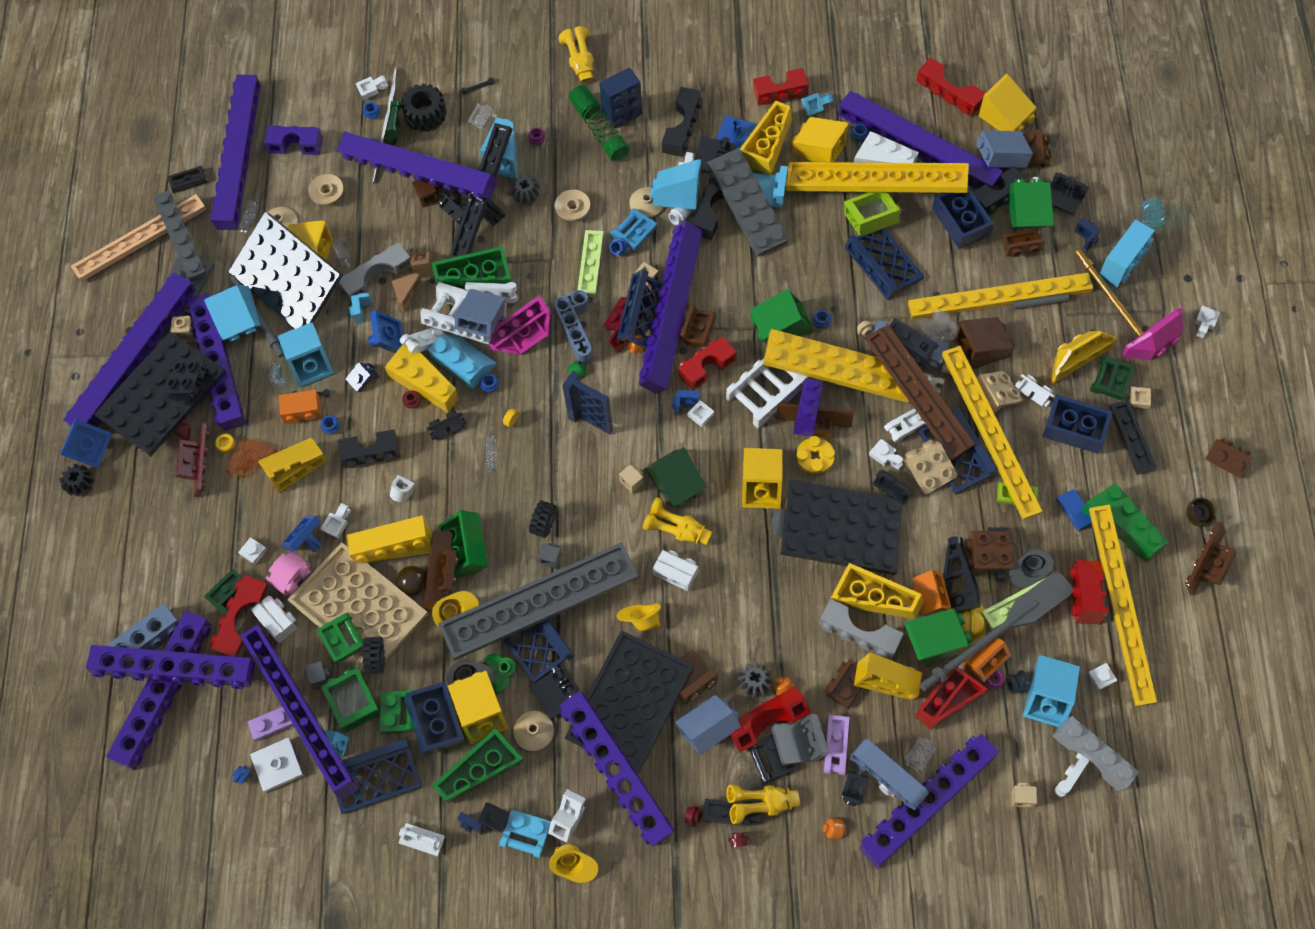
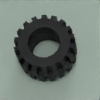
[401,84,447,131]

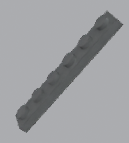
[153,190,207,282]

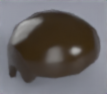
[1186,498,1216,527]
[396,566,427,595]

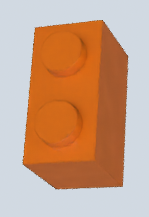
[278,389,322,424]
[912,570,951,616]
[962,634,1011,682]

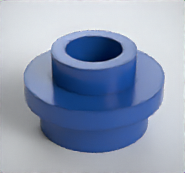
[363,102,380,119]
[851,124,868,141]
[610,238,627,256]
[812,310,831,328]
[480,374,499,392]
[321,416,340,434]
[232,765,251,785]

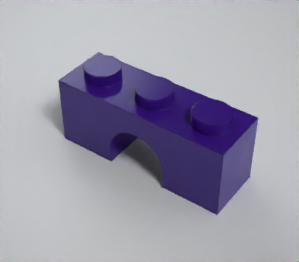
[265,125,323,155]
[794,378,824,437]

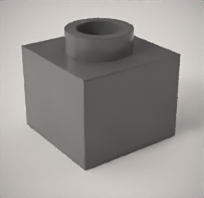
[537,543,562,569]
[306,661,331,690]

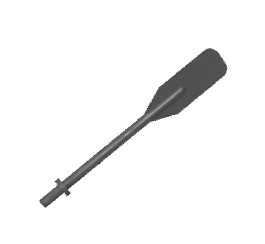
[920,573,1073,691]

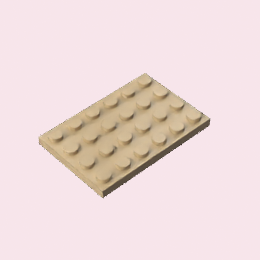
[287,542,429,663]

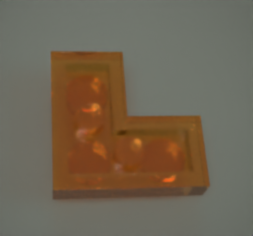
[225,437,277,478]

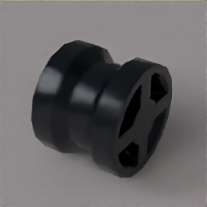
[1006,670,1030,694]

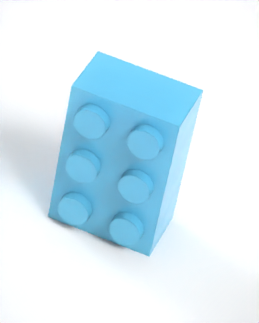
[1100,219,1155,288]

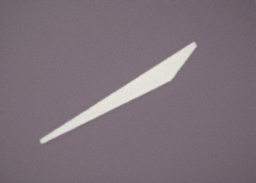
[372,68,396,183]

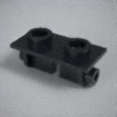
[439,193,466,225]
[427,411,467,440]
[872,469,915,505]

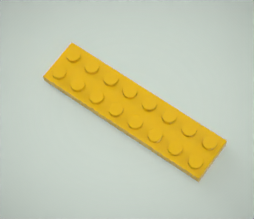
[763,329,909,403]

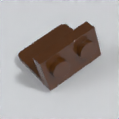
[965,531,1015,576]
[679,650,718,705]

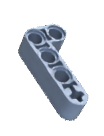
[554,290,593,364]
[850,739,929,810]

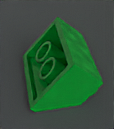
[437,510,488,578]

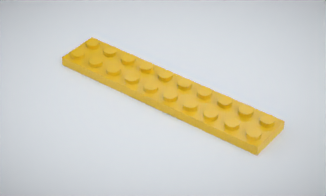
[786,162,969,193]

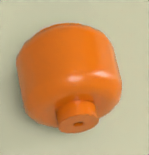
[626,336,645,354]
[773,677,794,696]
[823,818,846,839]

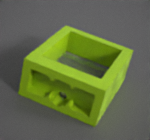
[844,192,901,236]

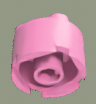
[266,550,312,596]

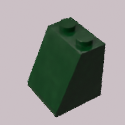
[644,447,707,509]

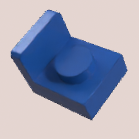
[672,390,699,415]

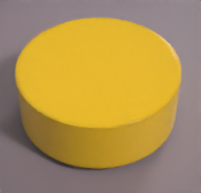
[503,408,519,428]
[215,434,236,454]

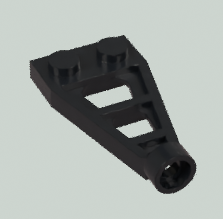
[943,536,981,613]

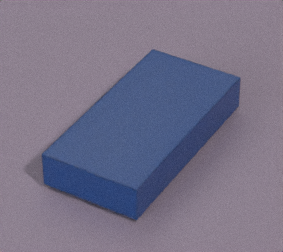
[1056,489,1092,531]

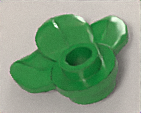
[484,654,516,694]

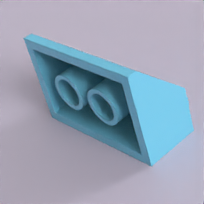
[428,333,497,391]

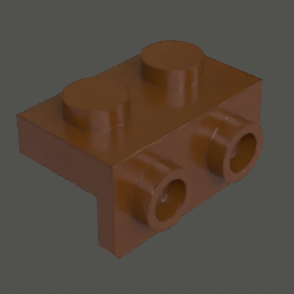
[1023,129,1052,167]
[1001,229,1045,257]
[680,304,716,347]
[1205,437,1253,478]

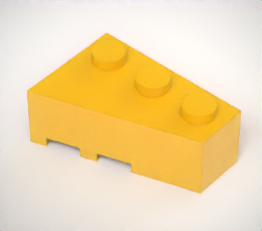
[258,437,327,493]
[854,652,922,700]

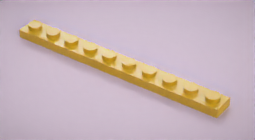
[908,273,1093,320]
[942,346,1042,520]
[1089,505,1157,707]

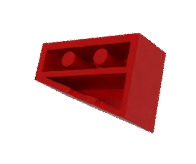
[1070,560,1108,625]
[915,667,988,730]

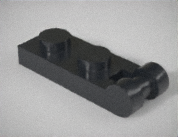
[889,318,940,361]

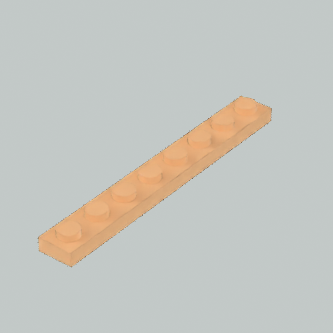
[71,194,207,282]

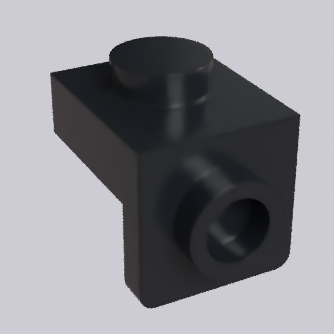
[841,771,869,806]
[478,802,509,833]

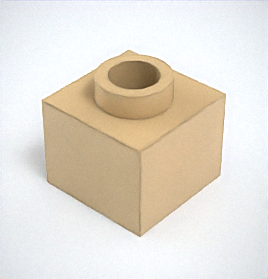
[619,464,644,494]
[1011,783,1037,808]

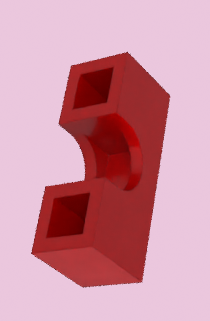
[753,68,809,106]
[678,336,736,391]

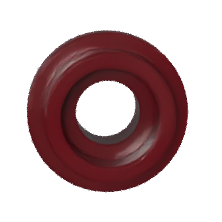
[402,390,421,409]
[685,805,702,827]
[728,832,749,847]

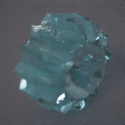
[1140,198,1165,229]

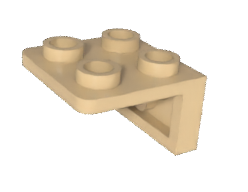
[977,371,1023,414]
[903,440,957,494]

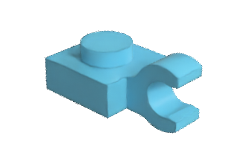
[801,93,833,116]

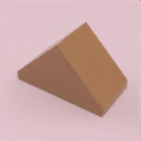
[410,251,433,278]
[391,273,422,312]

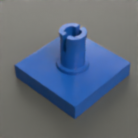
[716,115,758,150]
[368,310,403,353]
[60,419,113,468]
[281,515,322,553]

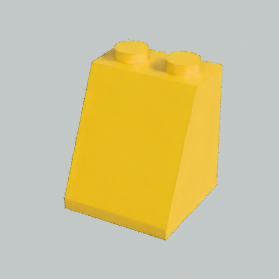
[979,74,1037,132]
[791,117,848,162]
[287,221,333,261]
[742,448,782,509]
[448,671,509,744]

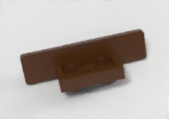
[776,403,854,438]
[1185,521,1237,595]
[424,530,458,610]

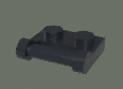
[746,734,796,784]

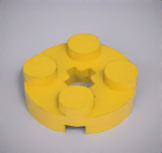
[796,436,835,475]

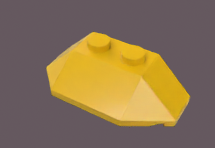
[1051,331,1118,384]

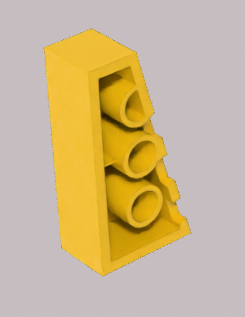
[740,101,792,176]
[385,345,459,413]
[347,515,433,564]
[831,563,924,619]

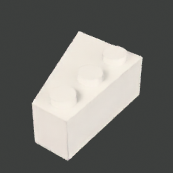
[854,131,919,163]

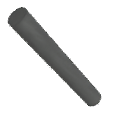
[1013,294,1069,309]

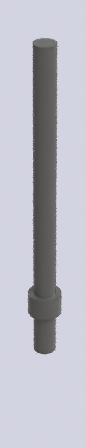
[230,274,285,358]

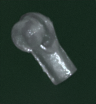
[268,363,286,388]

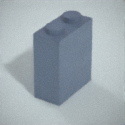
[977,130,1033,168]
[454,289,505,338]
[675,695,741,755]

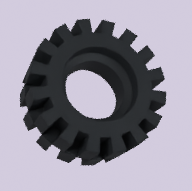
[529,500,557,538]
[362,637,385,674]

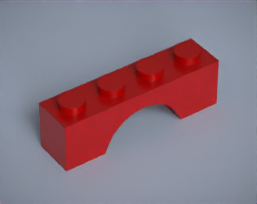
[916,57,986,117]
[210,575,268,657]
[728,686,811,753]

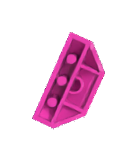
[489,295,551,354]
[1122,305,1183,360]

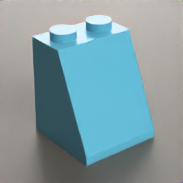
[480,117,518,180]
[650,160,701,210]
[204,285,261,342]
[278,322,334,388]
[1023,655,1080,727]

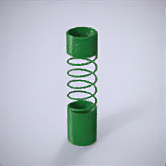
[568,84,630,161]

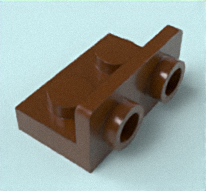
[826,659,861,709]

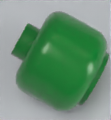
[567,361,587,379]

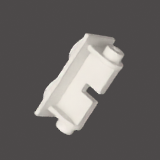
[1015,375,1055,408]
[399,823,445,856]

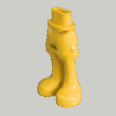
[558,26,594,83]
[642,497,712,545]
[726,784,800,824]

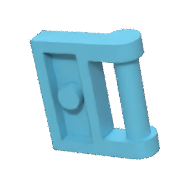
[499,810,551,858]

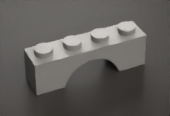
[339,242,411,303]
[819,599,904,660]
[1052,716,1139,791]

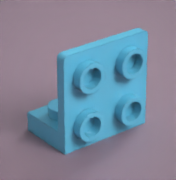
[753,166,788,208]

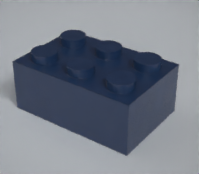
[599,67,643,128]
[932,186,994,249]
[1042,394,1113,454]
[404,682,464,757]

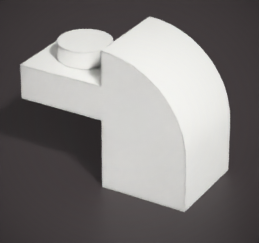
[548,789,586,843]

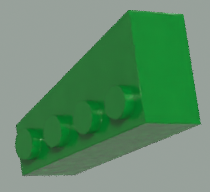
[432,246,511,288]
[1081,483,1169,562]
[432,728,523,804]

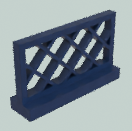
[845,228,924,300]
[617,269,662,349]
[562,371,613,434]
[918,407,997,495]
[503,619,575,683]
[336,739,422,814]

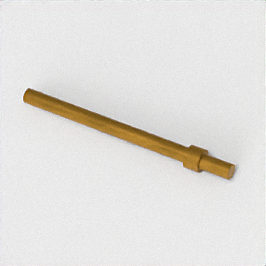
[1075,249,1144,337]

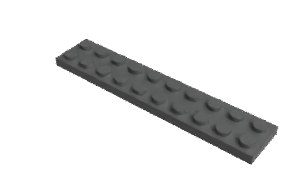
[438,542,639,661]

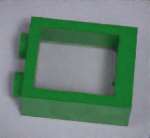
[321,668,380,733]

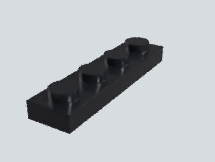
[1109,400,1157,475]

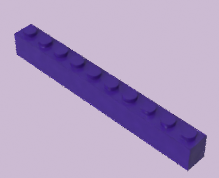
[210,75,261,230]
[838,91,1003,190]
[337,132,498,200]
[638,221,703,394]
[63,272,197,427]
[241,624,359,800]

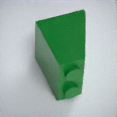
[1010,179,1054,228]
[750,289,814,344]
[904,608,973,667]

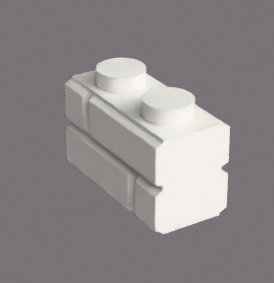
[652,550,699,591]
[251,595,297,643]

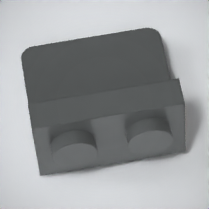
[771,713,829,765]

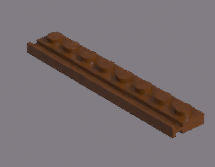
[865,323,975,461]

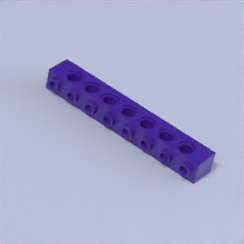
[186,293,246,431]
[106,611,212,770]
[86,645,255,689]
[559,691,675,846]
[860,734,999,869]

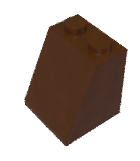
[955,317,1014,369]

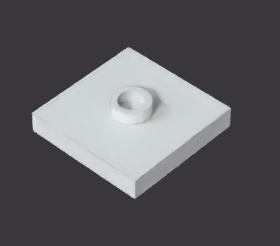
[250,737,304,793]

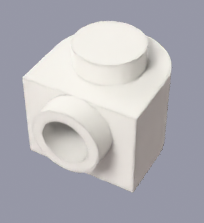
[390,475,415,502]

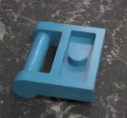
[610,208,657,251]

